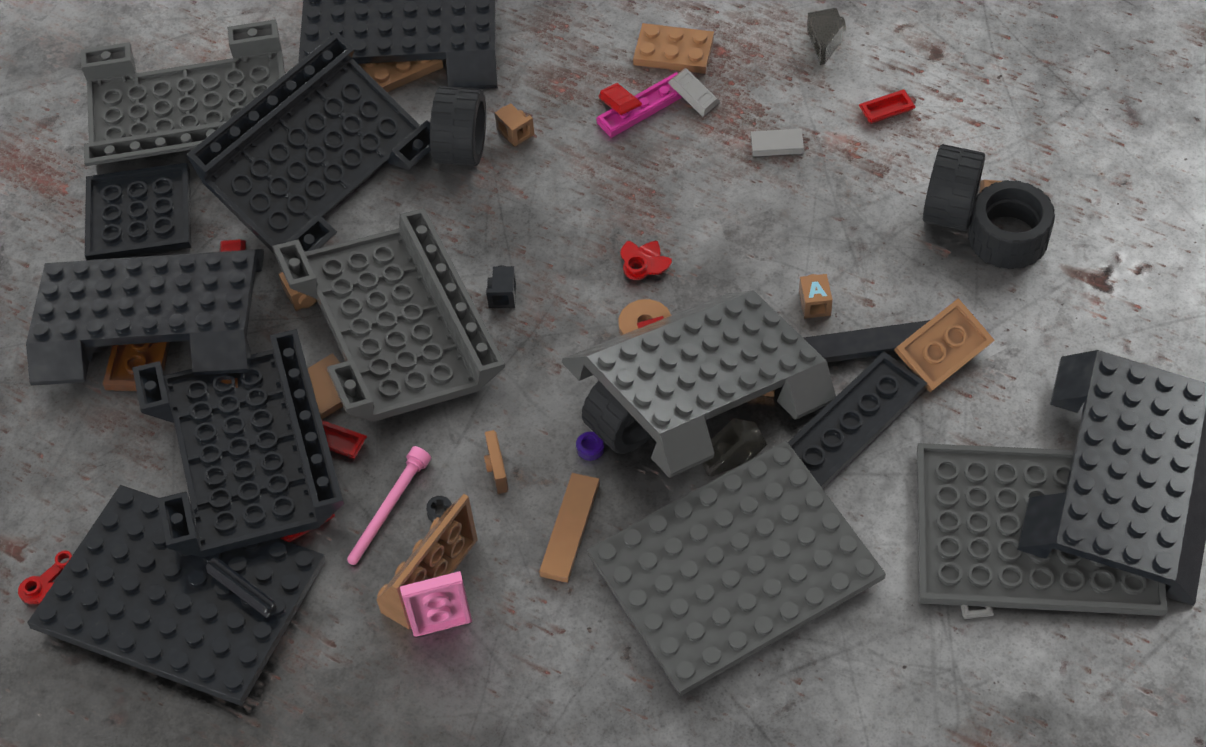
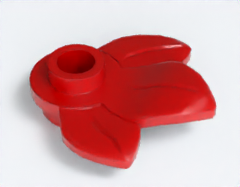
[620,240,672,280]

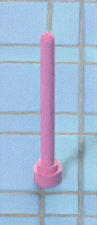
[347,446,432,565]

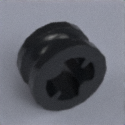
[426,496,452,523]

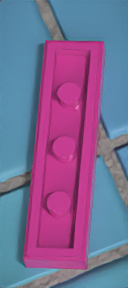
[596,72,683,138]

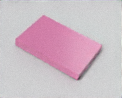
[400,571,472,637]

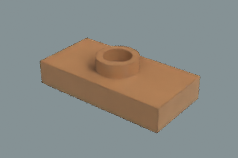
[484,430,509,494]

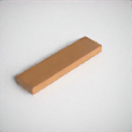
[539,473,600,583]

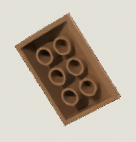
[376,494,478,630]

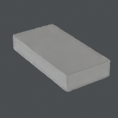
[751,129,804,157]

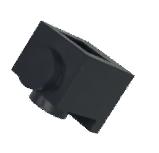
[486,265,516,308]

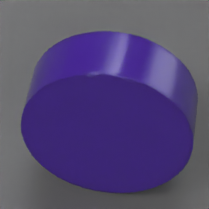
[576,431,605,461]

